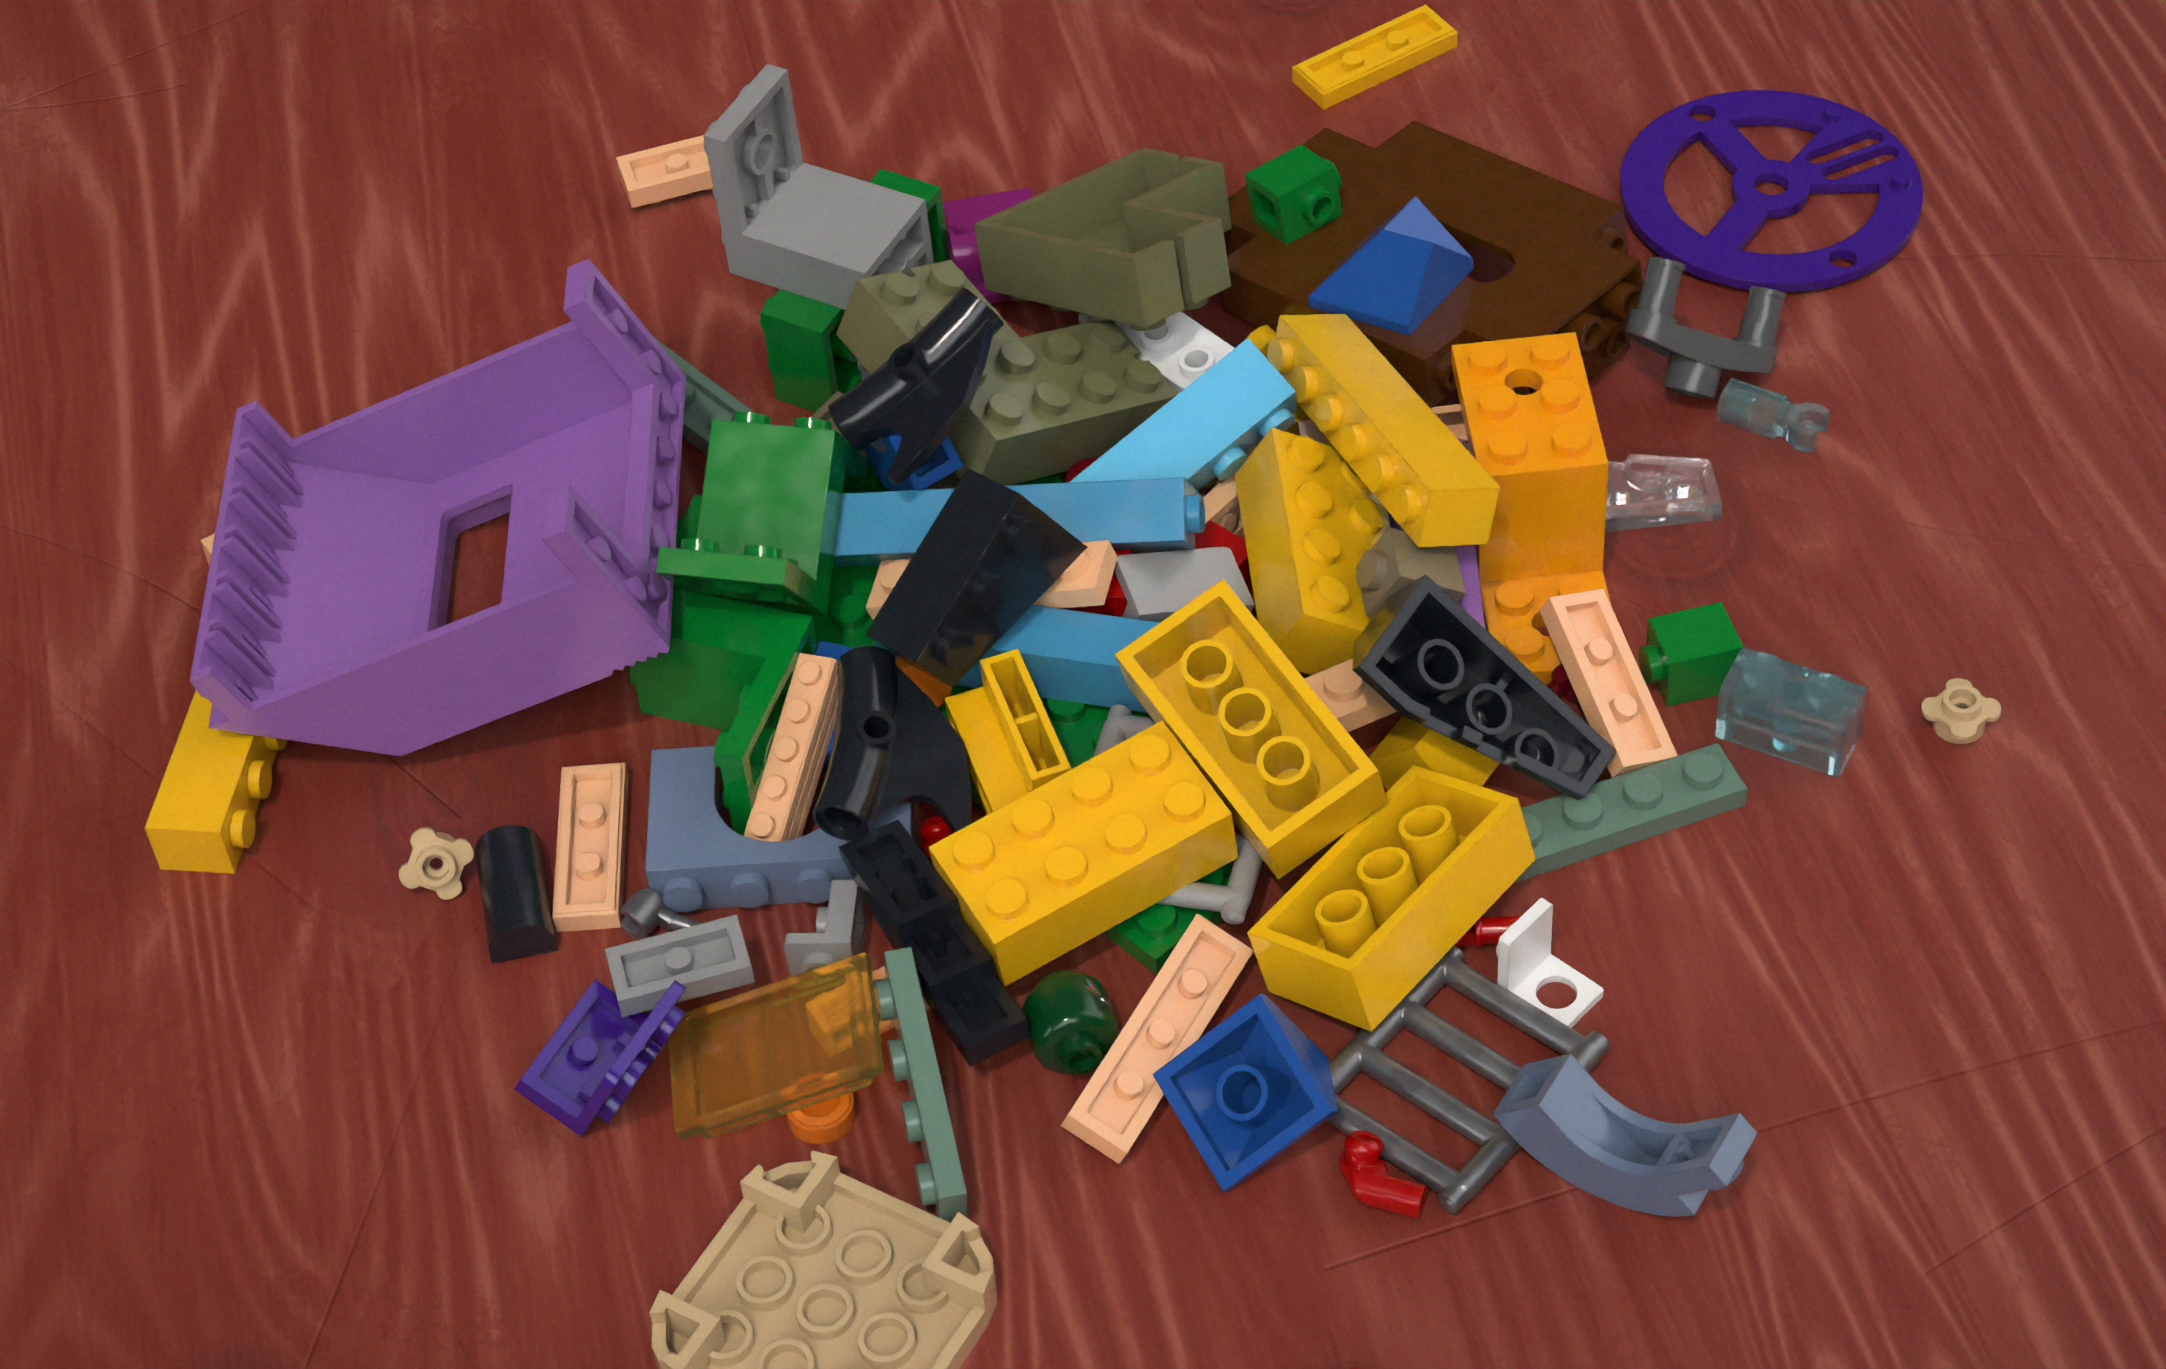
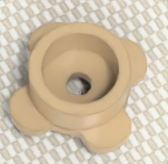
[1921,678,2001,744]
[399,827,474,900]

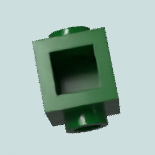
[1245,144,1343,245]

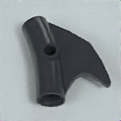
[828,287,1004,486]
[812,646,971,841]

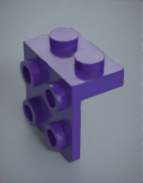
[514,979,686,1137]

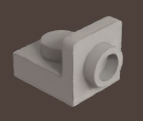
[784,880,867,987]

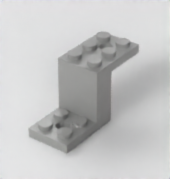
[704,64,934,380]

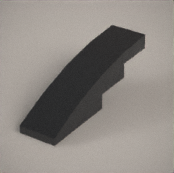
[839,820,1031,1066]

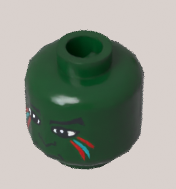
[1022,970,1119,1074]

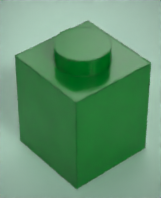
[1638,602,1744,707]

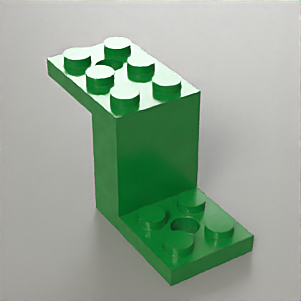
[656,412,874,616]
[629,494,818,836]

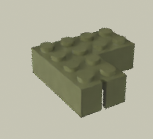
[974,147,1232,331]
[836,260,1179,486]

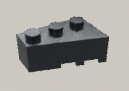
[865,468,1088,687]

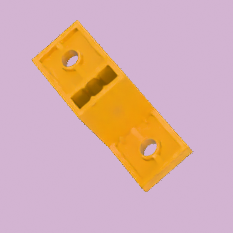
[1451,332,1611,685]

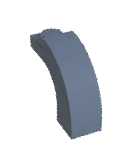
[1492,1054,1758,1217]

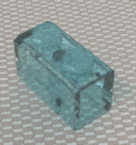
[1715,647,1868,778]

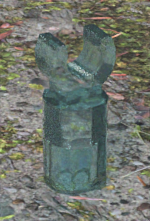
[1717,378,1830,452]

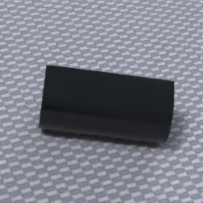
[475,825,558,963]

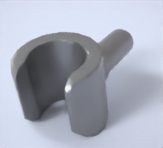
[620,888,702,940]

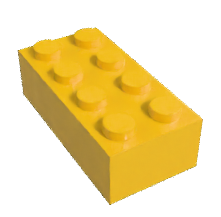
[1235,427,1390,675]
[1115,579,1388,880]
[928,720,1238,987]
[1247,765,1536,1032]

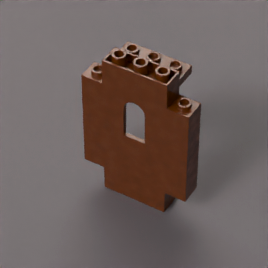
[1221,121,1642,408]

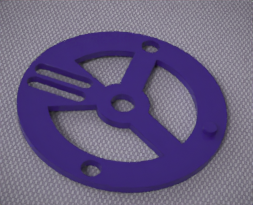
[1619,90,1923,292]

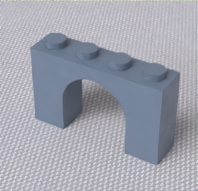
[645,746,917,912]

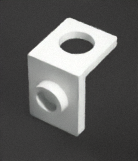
[1496,897,1604,1028]

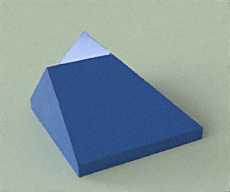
[1308,196,1474,336]
[1152,994,1338,1192]

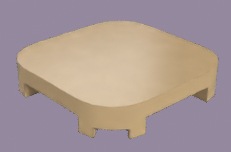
[649,1150,997,1369]

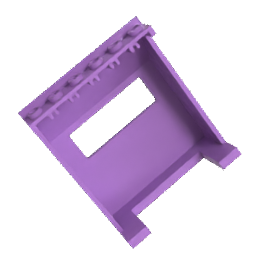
[190,258,686,756]

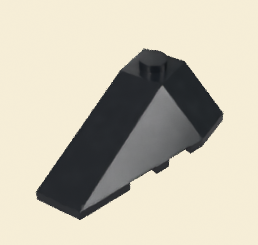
[1352,574,1616,801]

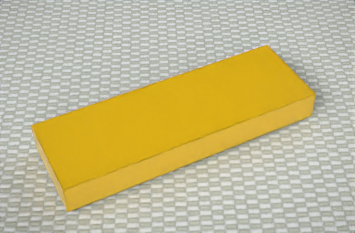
[1292,4,1458,110]

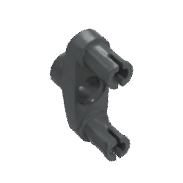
[1624,257,1787,399]

